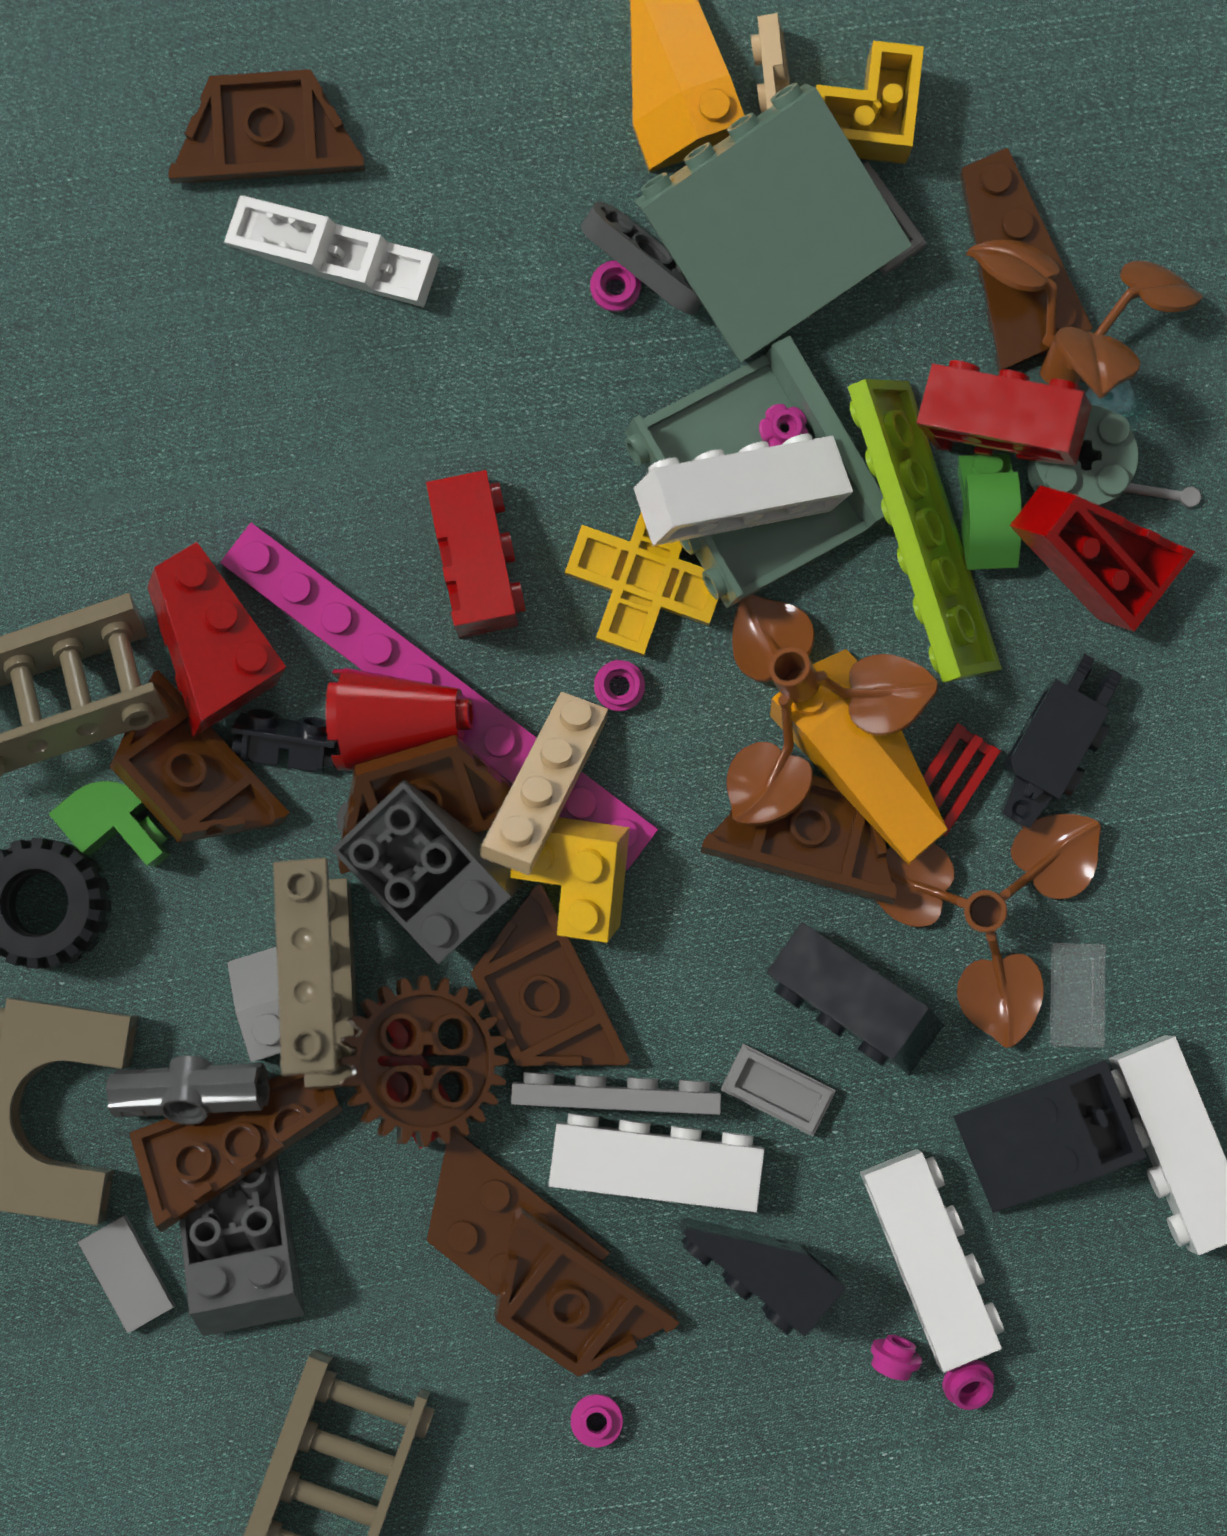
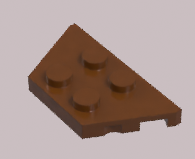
[168,69,365,184]
[110,670,290,843]
[337,735,512,874]
[700,775,897,904]
[470,884,631,1066]
[426,1129,610,1297]
[494,1206,680,1377]

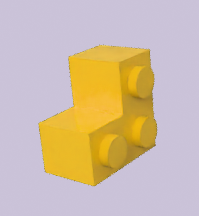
[816,40,924,164]
[511,817,630,943]

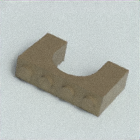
[0,998,139,1225]

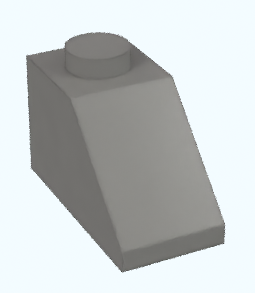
[227,947,281,1062]

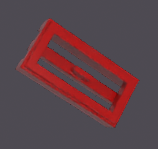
[923,723,1001,837]

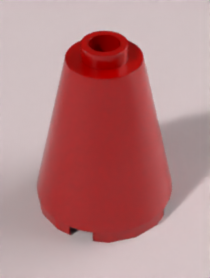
[326,668,474,771]

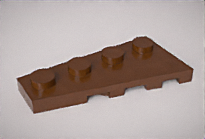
[959,147,1093,374]
[129,1074,343,1233]

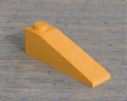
[630,0,745,172]
[770,649,948,865]

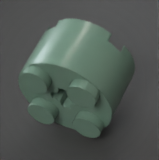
[1027,405,1138,509]

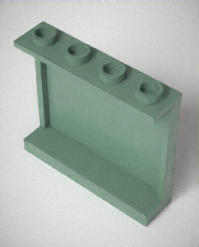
[634,83,912,362]
[625,336,885,608]

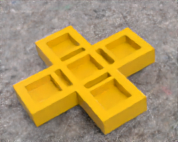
[565,512,718,657]

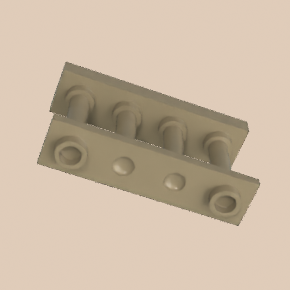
[0,593,169,777]
[273,858,358,1090]
[244,1350,435,1536]

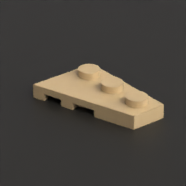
[751,13,790,113]

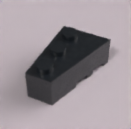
[766,922,944,1076]

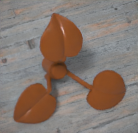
[965,240,1203,399]
[727,594,938,825]
[876,814,1101,1048]

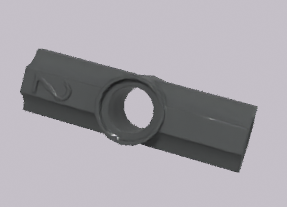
[106,1055,270,1125]

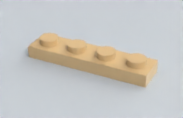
[480,692,608,875]

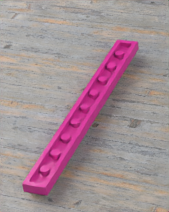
[220,523,658,871]

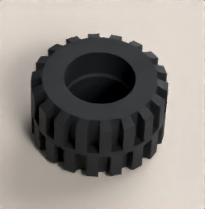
[0,838,112,969]

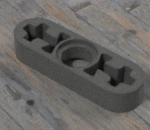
[581,202,702,315]

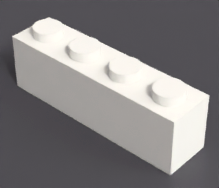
[633,433,853,546]
[1108,1035,1227,1255]
[549,1113,764,1212]
[860,1149,1004,1372]

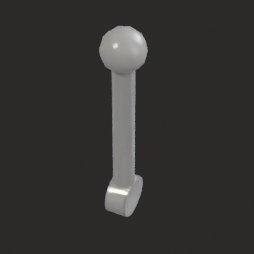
[1124,483,1201,508]

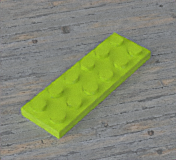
[848,379,1002,683]

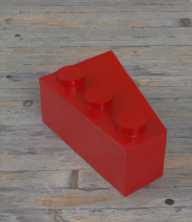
[916,360,1092,466]
[426,470,526,638]
[1009,485,1196,631]
[147,542,286,737]

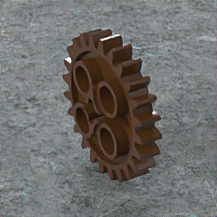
[337,975,509,1147]

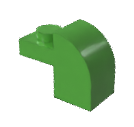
[957,453,1022,570]
[49,781,170,867]

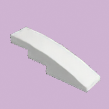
[224,195,440,307]

